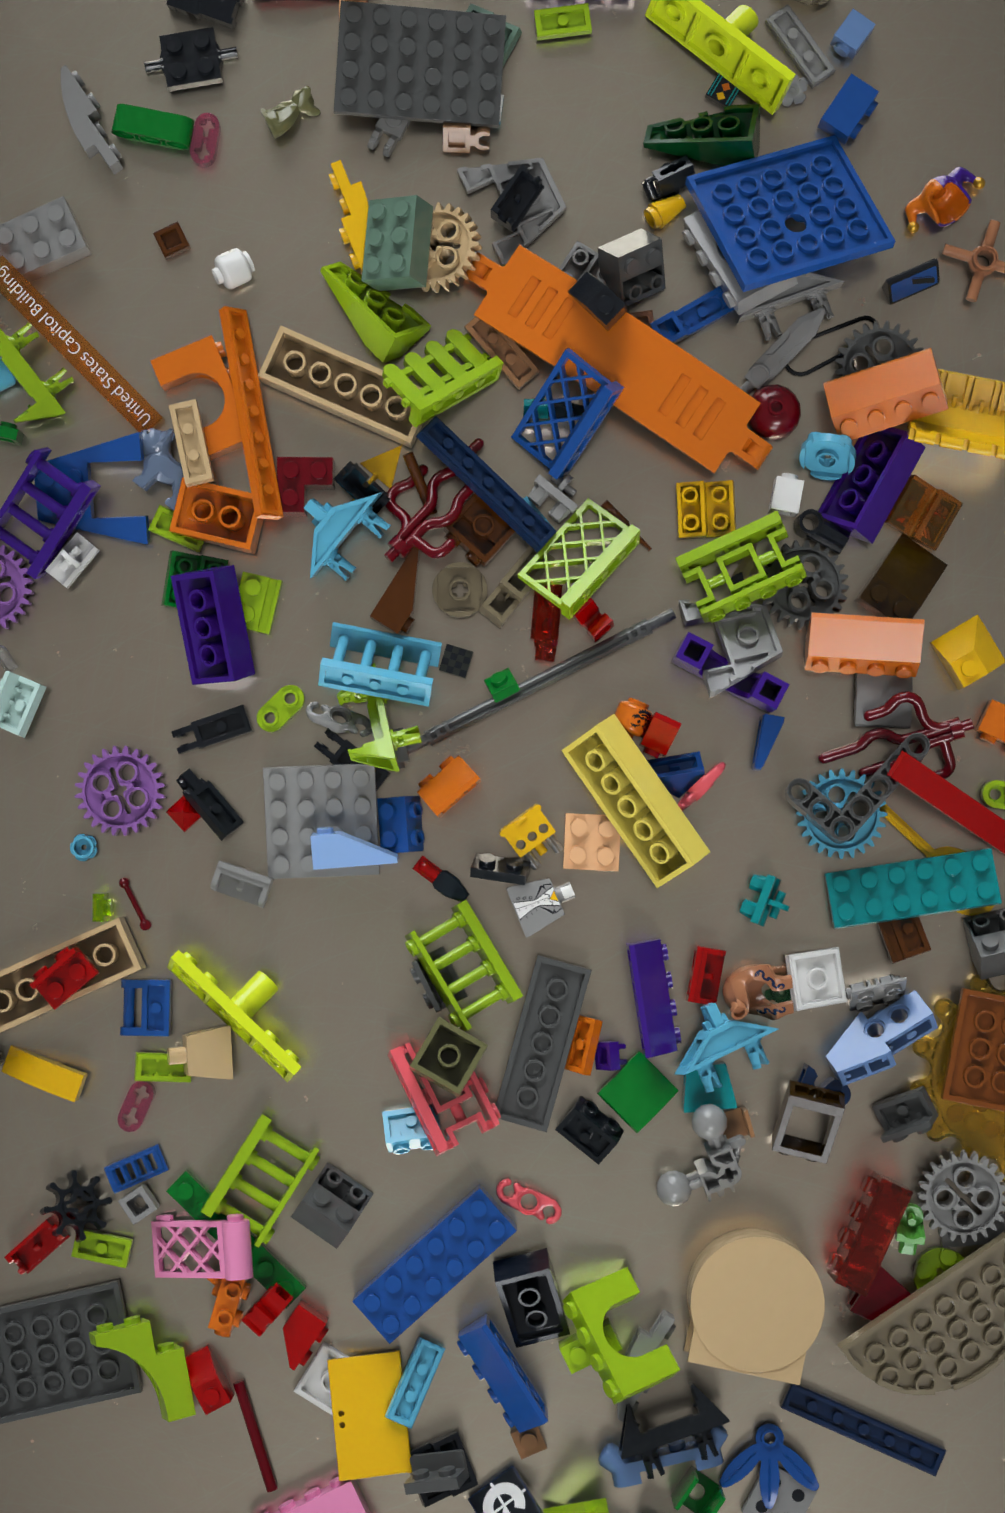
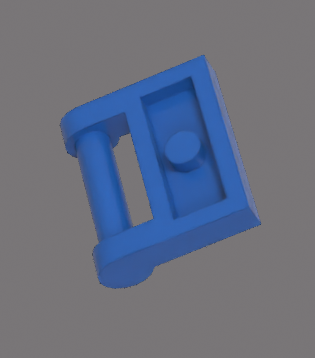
[120,979,172,1036]

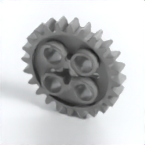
[917,1150,1005,1243]

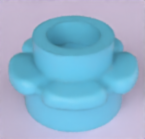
[70,834,97,861]

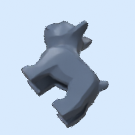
[133,428,184,510]

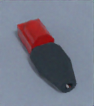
[412,855,469,902]

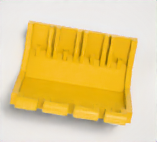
[907,369,1005,459]

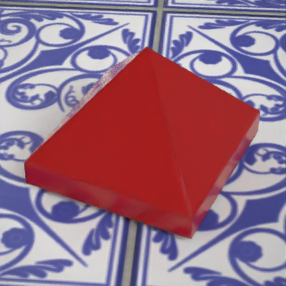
[166,795,201,832]

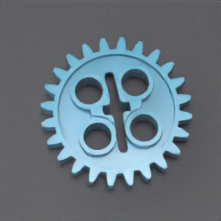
[796,768,888,859]

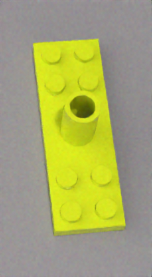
[645,0,796,115]
[167,950,301,1082]

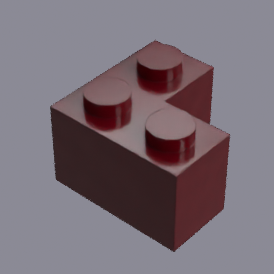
[277,457,335,517]

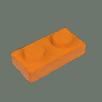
[564,1015,603,1076]

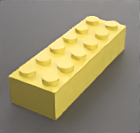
[561,714,710,888]

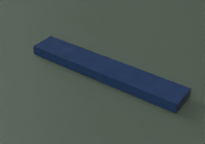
[416,416,557,552]
[780,1383,946,1477]

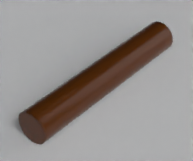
[403,452,438,516]

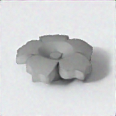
[782,74,808,107]

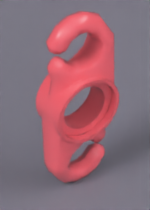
[678,762,726,811]
[496,1178,562,1225]

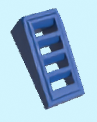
[751,714,785,771]
[104,1144,169,1194]

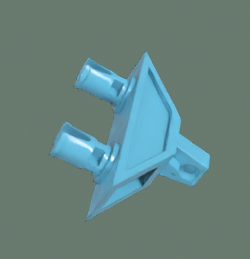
[304,492,391,581]
[674,1003,778,1093]

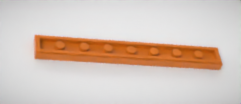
[219,306,284,520]

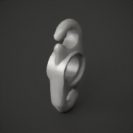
[306,701,372,737]

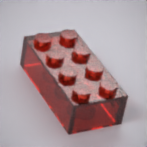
[826,1170,913,1297]

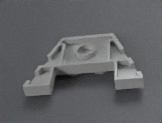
[457,158,566,266]
[678,600,783,697]

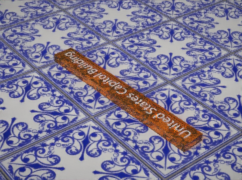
[0,255,163,432]

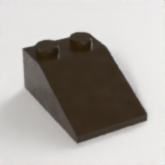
[854,533,948,619]

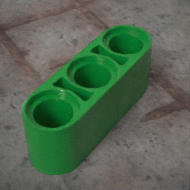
[111,104,195,150]

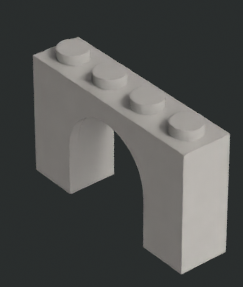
[682,210,797,316]

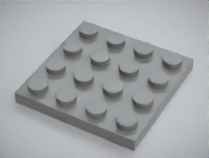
[263,763,380,879]

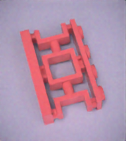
[387,1042,501,1157]

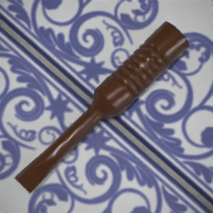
[601,500,652,551]

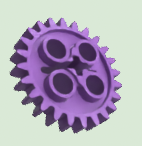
[0,545,35,629]
[75,746,166,836]

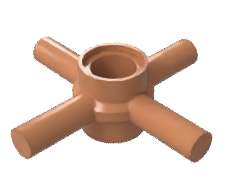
[942,220,1005,302]

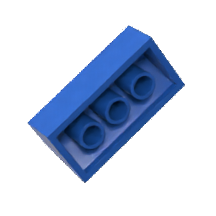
[457,1313,548,1433]

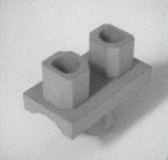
[528,474,578,523]

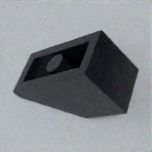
[568,272,628,331]

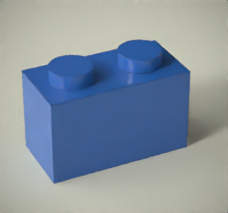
[818,73,879,145]

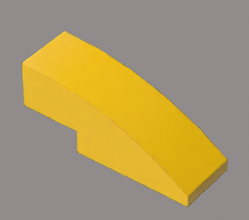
[1,1045,88,1102]

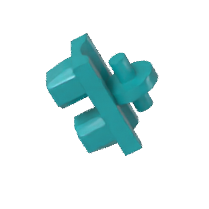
[740,874,790,927]

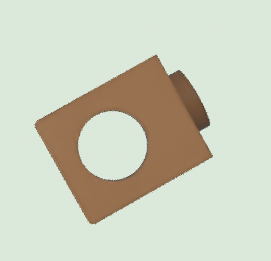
[723,1106,755,1139]

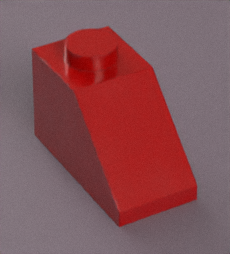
[639,712,682,759]
[185,1344,235,1415]

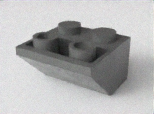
[598,228,666,306]
[963,908,1005,980]
[291,1162,373,1249]

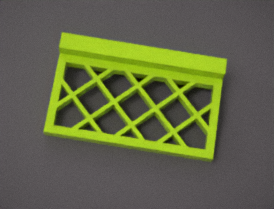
[518,498,640,620]

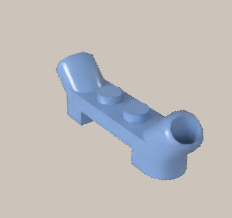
[598,1425,728,1488]

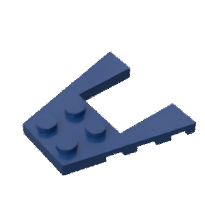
[34,432,150,544]

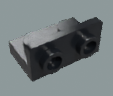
[555,1096,624,1165]

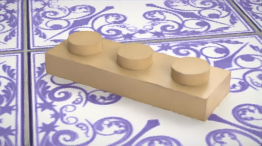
[169,399,214,487]

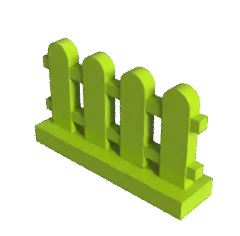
[382,329,504,428]

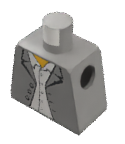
[506,878,576,938]

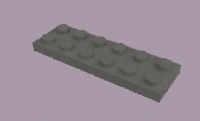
[496,955,592,1132]

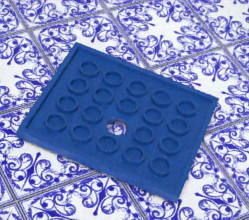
[685,135,896,292]

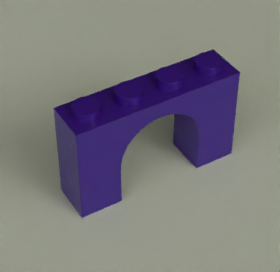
[671,632,790,713]

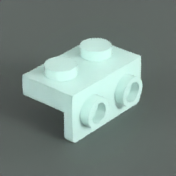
[0,670,47,738]

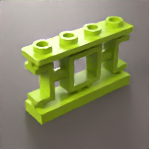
[675,511,807,623]

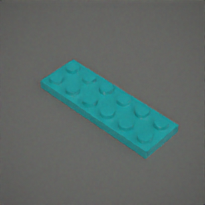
[824,848,1002,930]

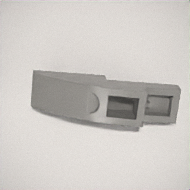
[61,65,123,175]
[616,1309,676,1422]

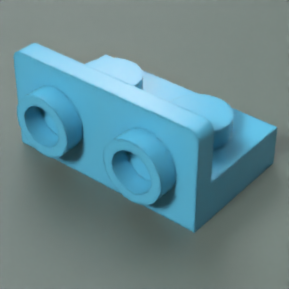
[382,1105,441,1155]

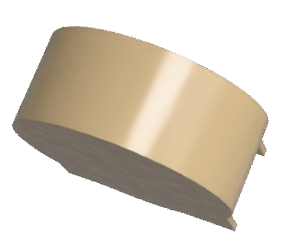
[683,1228,825,1385]

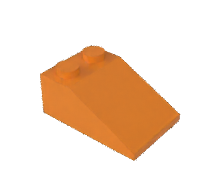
[169,477,264,555]
[417,755,481,818]

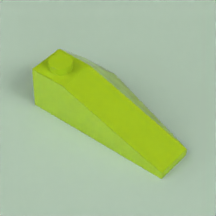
[320,261,431,363]

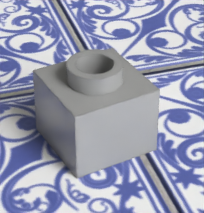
[118,1183,160,1225]

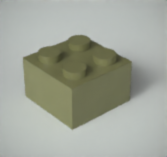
[410,1017,488,1098]

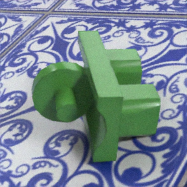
[892,1203,926,1255]

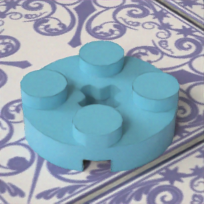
[799,432,856,480]

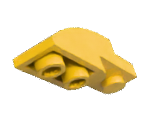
[328,160,368,273]

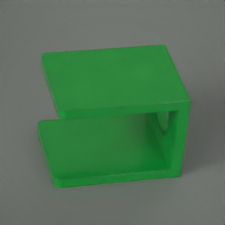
[671,1465,726,1513]

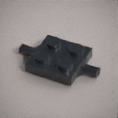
[144,27,238,92]

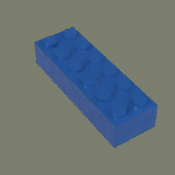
[352,1184,517,1344]

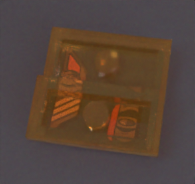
[884,475,963,551]

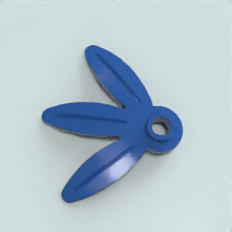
[719,1423,819,1509]

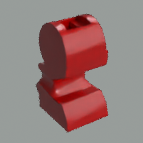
[573,597,614,643]
[241,1282,294,1337]

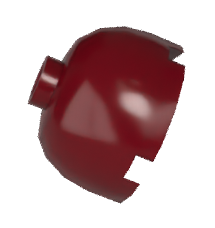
[748,384,801,441]

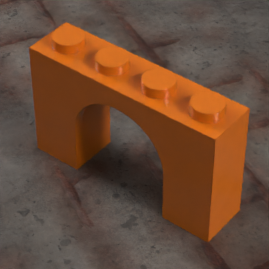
[150,335,243,461]

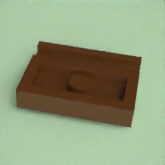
[877,916,931,964]

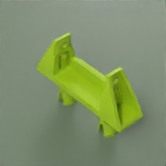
[0,322,74,423]
[336,663,422,772]

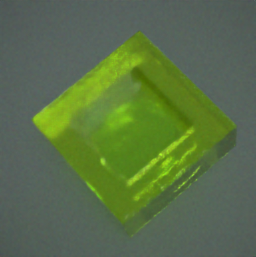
[92,893,113,922]

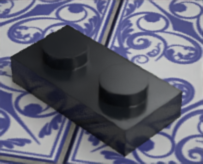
[470,853,531,885]

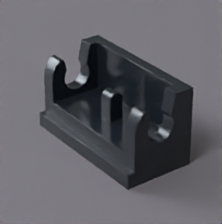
[491,164,544,233]

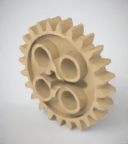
[421,202,482,293]

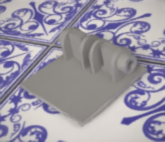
[845,974,907,1012]

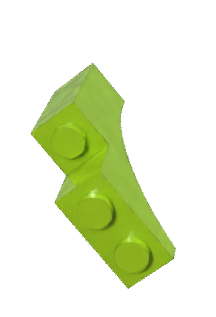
[89,1315,196,1422]

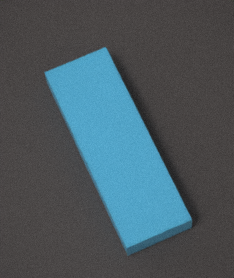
[384,1337,445,1429]

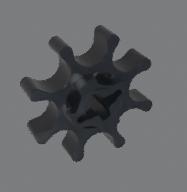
[40,1170,112,1242]

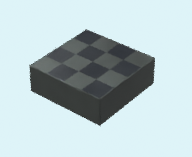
[439,644,473,679]

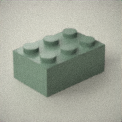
[361,195,433,291]

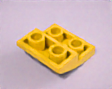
[676,480,736,538]

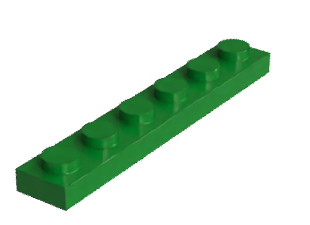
[166,1170,307,1309]

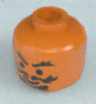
[615,697,652,739]

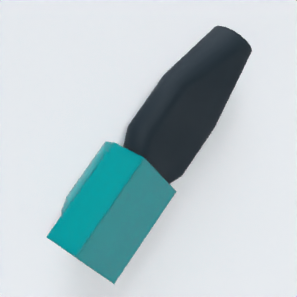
[523,398,584,419]

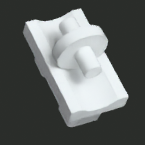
[45,532,100,589]

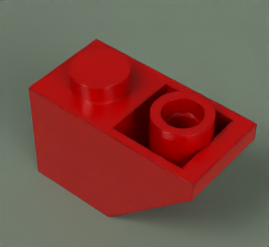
[283,1299,329,1371]

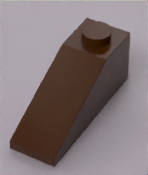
[370,546,420,635]

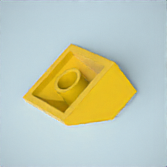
[930,614,1005,690]

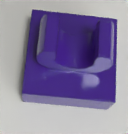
[595,1041,627,1071]

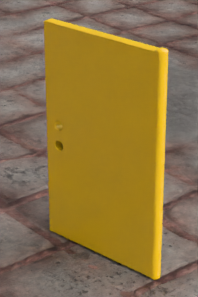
[327,1350,412,1481]

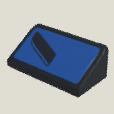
[882,258,940,304]

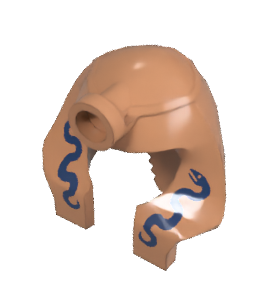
[723,964,794,1020]

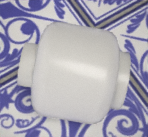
[212,248,255,290]

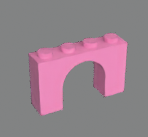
[264,1476,371,1513]

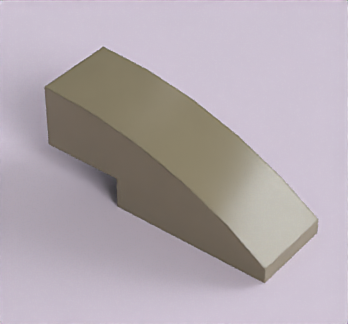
[479,546,555,628]

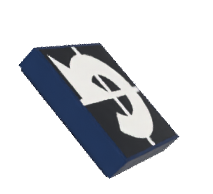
[468,1465,543,1513]

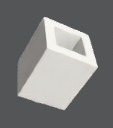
[768,473,804,517]

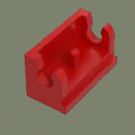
[686,945,726,1005]
[4,1215,71,1275]

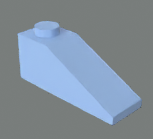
[310,827,399,870]

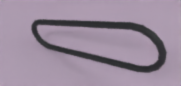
[785,315,876,376]

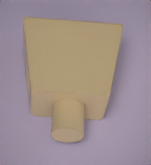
[167,1024,233,1080]

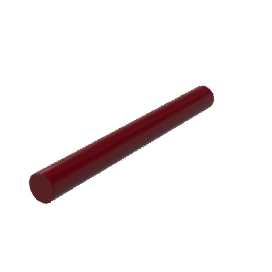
[233,1380,278,1492]

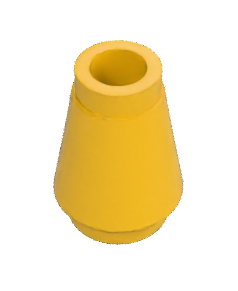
[644,194,686,229]

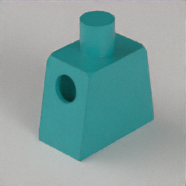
[682,1061,737,1113]

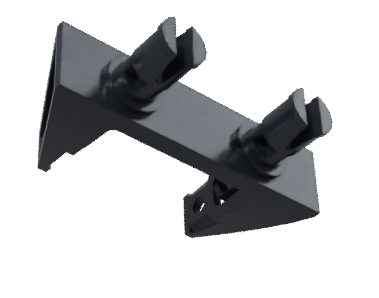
[618,1382,730,1479]

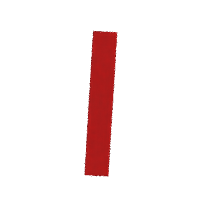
[887,751,1005,855]

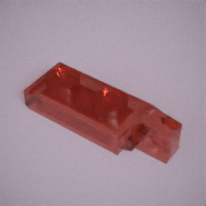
[531,584,563,662]

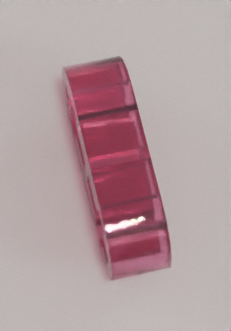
[190,113,221,168]
[117,1081,156,1132]

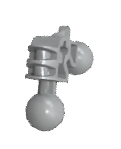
[656,1104,746,1207]

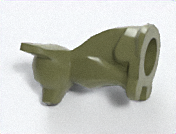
[260,86,321,139]

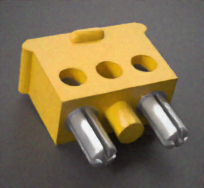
[499,804,563,870]

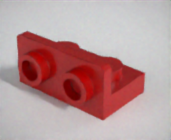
[30,947,99,1010]

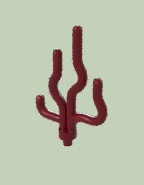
[384,438,484,563]
[818,691,974,779]

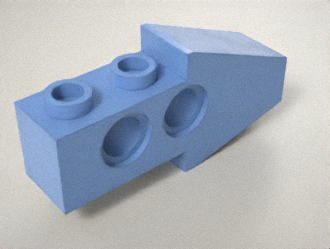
[826,990,938,1086]

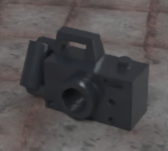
[642,155,695,202]

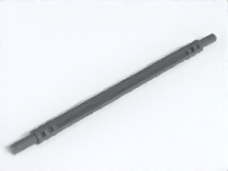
[407,608,676,755]

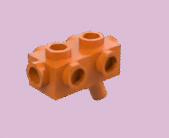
[206,1270,252,1337]

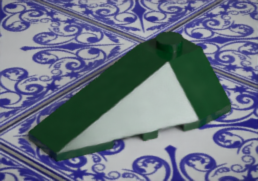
[643,104,760,166]

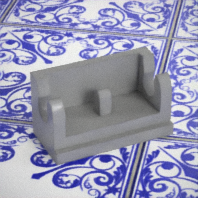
[210,861,274,908]

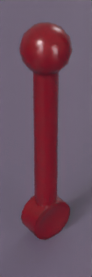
[119,877,152,931]

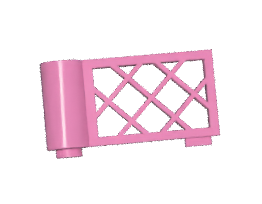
[151,1214,254,1281]

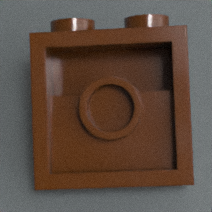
[444,493,515,568]

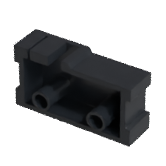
[166,0,244,29]

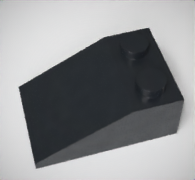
[493,1248,570,1348]

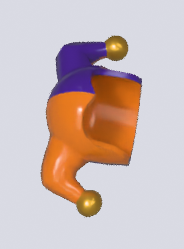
[905,167,985,233]

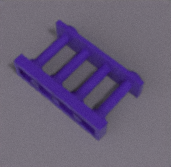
[0,447,101,579]

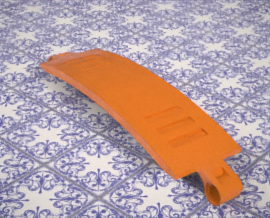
[466,244,773,473]

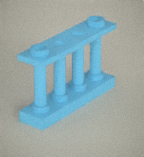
[318,622,442,707]

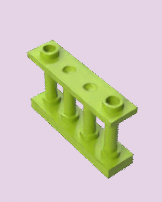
[405,900,523,1031]
[201,1113,321,1248]

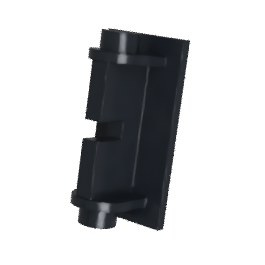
[333,461,391,514]

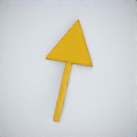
[351,445,402,501]

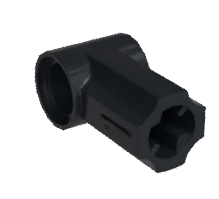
[793,509,851,555]

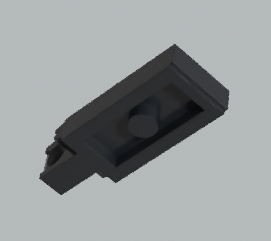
[176,768,244,841]

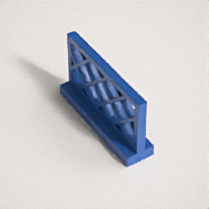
[511,348,624,480]

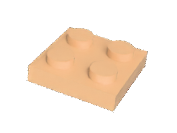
[563,813,620,871]

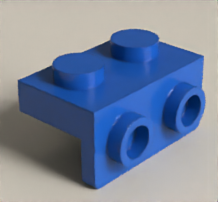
[377,796,425,853]

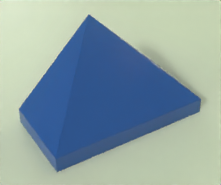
[647,751,705,798]

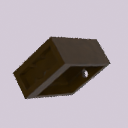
[772,1080,845,1164]

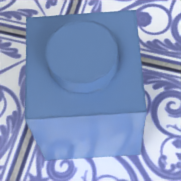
[830,8,876,60]

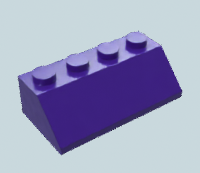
[818,427,926,544]
[171,565,255,685]
[626,938,681,1058]

